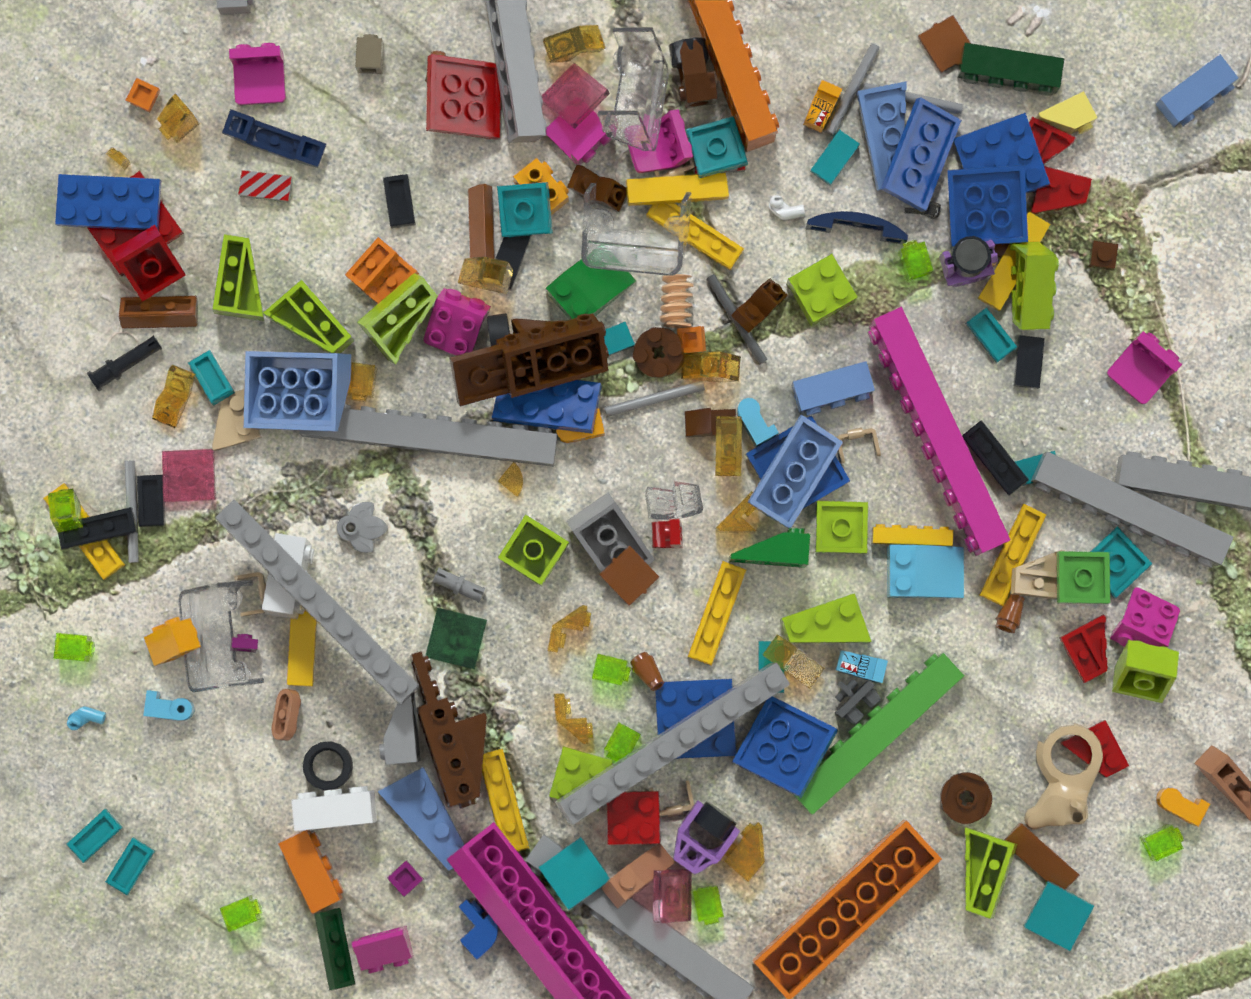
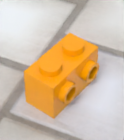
[513,158,569,216]
[144,617,201,666]

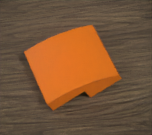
[345,237,419,304]

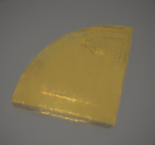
[106,147,130,170]
[498,461,523,498]

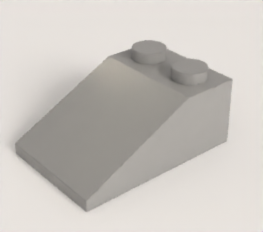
[567,492,655,572]
[379,692,421,765]

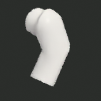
[769,195,805,220]

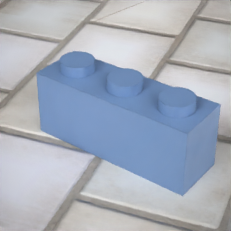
[1155,54,1239,128]
[791,361,875,416]

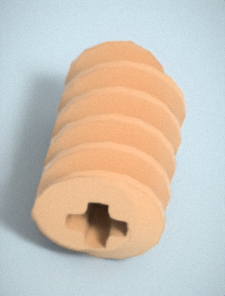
[660,274,694,328]

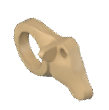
[1024,723,1103,830]

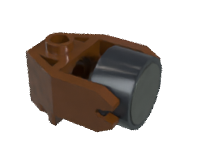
[669,38,718,108]

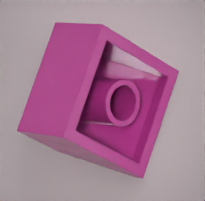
[351,926,414,974]

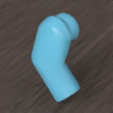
[67,706,106,730]

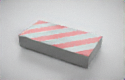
[238,170,293,203]

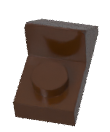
[685,408,737,437]

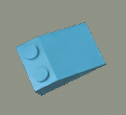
[887,545,964,598]

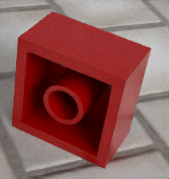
[111,225,186,302]
[607,791,661,845]

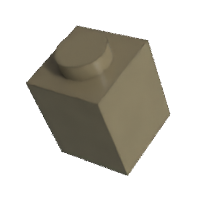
[355,34,384,74]

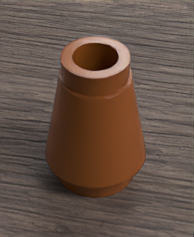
[995,594,1025,633]
[630,652,664,691]

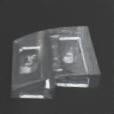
[645,481,703,520]

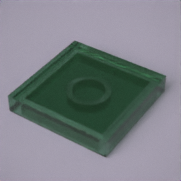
[425,607,487,670]

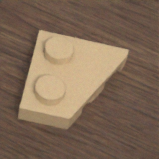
[212,389,262,451]
[1011,550,1065,600]

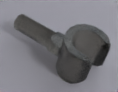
[904,201,941,219]

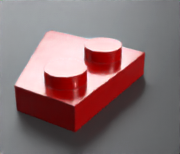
[1029,117,1076,165]
[1031,166,1092,215]
[1059,614,1108,683]
[1060,720,1129,778]

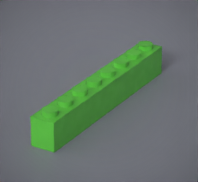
[794,653,964,815]

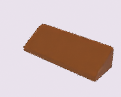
[468,184,494,264]
[119,296,197,329]
[1004,823,1080,890]

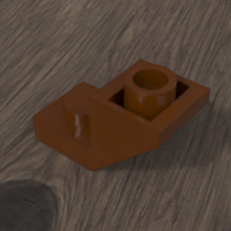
[567,164,627,212]
[731,278,788,333]

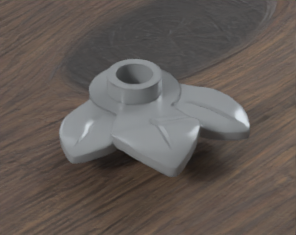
[337,502,388,553]

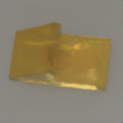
[715,491,756,533]

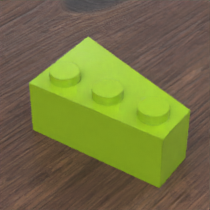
[212,234,265,321]
[1010,242,1059,330]
[357,273,438,365]
[263,280,354,354]
[780,593,872,643]
[965,827,1017,919]

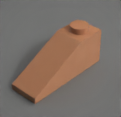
[1194,745,1251,821]
[601,844,676,909]

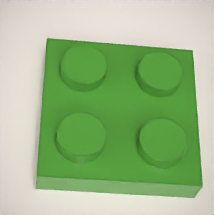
[1057,551,1110,604]

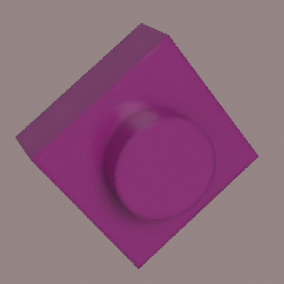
[230,634,258,653]
[387,860,424,897]

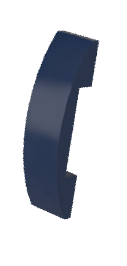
[222,109,327,168]
[805,211,908,245]

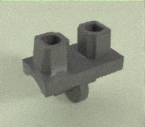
[834,679,881,725]

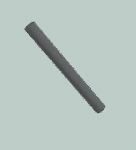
[706,274,768,365]

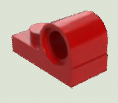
[651,519,683,548]

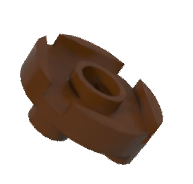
[633,327,685,378]
[940,772,992,824]

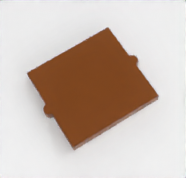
[918,15,971,73]
[599,545,659,606]

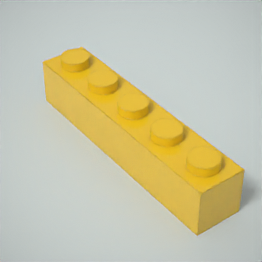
[871,524,953,546]

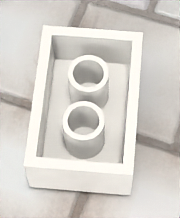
[262,533,315,619]
[291,786,377,831]

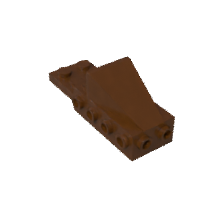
[450,313,609,406]
[410,651,487,809]

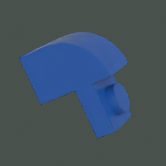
[459,898,499,960]

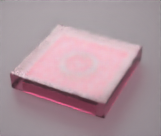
[541,63,610,129]
[162,449,216,503]
[653,869,692,923]

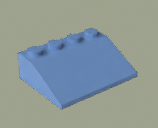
[243,351,351,431]

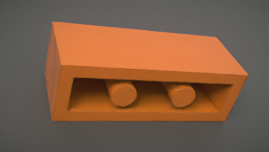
[278,830,344,914]

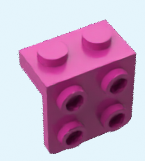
[229,43,286,105]
[546,98,614,165]
[623,109,693,173]
[423,288,491,356]
[1107,331,1183,404]
[1110,587,1180,647]

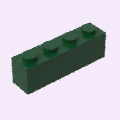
[957,42,1065,96]

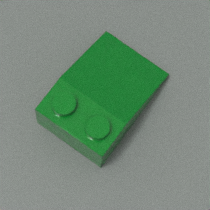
[545,243,636,320]
[728,528,810,568]

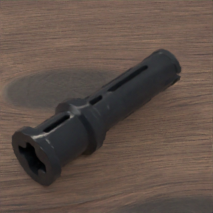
[87,335,162,392]

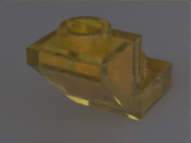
[543,25,605,63]
[152,364,196,428]
[547,605,592,653]
[763,634,825,689]
[554,693,593,744]

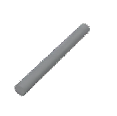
[825,43,880,135]
[863,83,963,114]
[604,380,705,417]
[124,461,139,563]

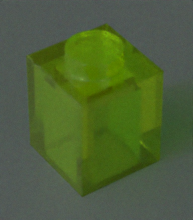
[898,240,933,282]
[48,488,83,533]
[53,633,95,662]
[592,654,631,686]
[604,722,641,762]
[1140,824,1184,862]
[692,885,724,925]
[219,895,263,932]

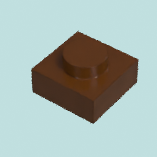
[1088,240,1118,270]

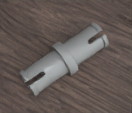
[432,567,485,603]

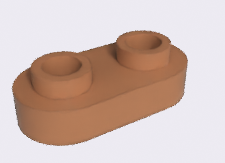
[272,689,301,741]

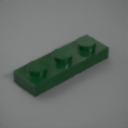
[314,908,356,991]

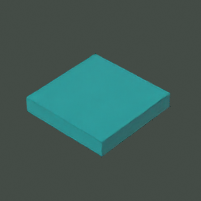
[685,116,748,178]
[497,182,553,237]
[1090,526,1153,599]
[538,837,611,910]
[1023,880,1094,951]

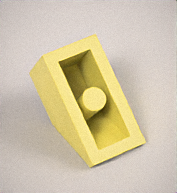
[1036,91,1097,134]

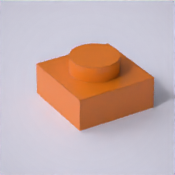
[126,78,161,113]
[677,326,706,353]

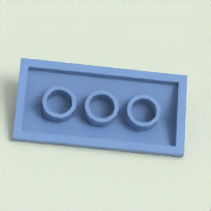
[748,415,843,529]

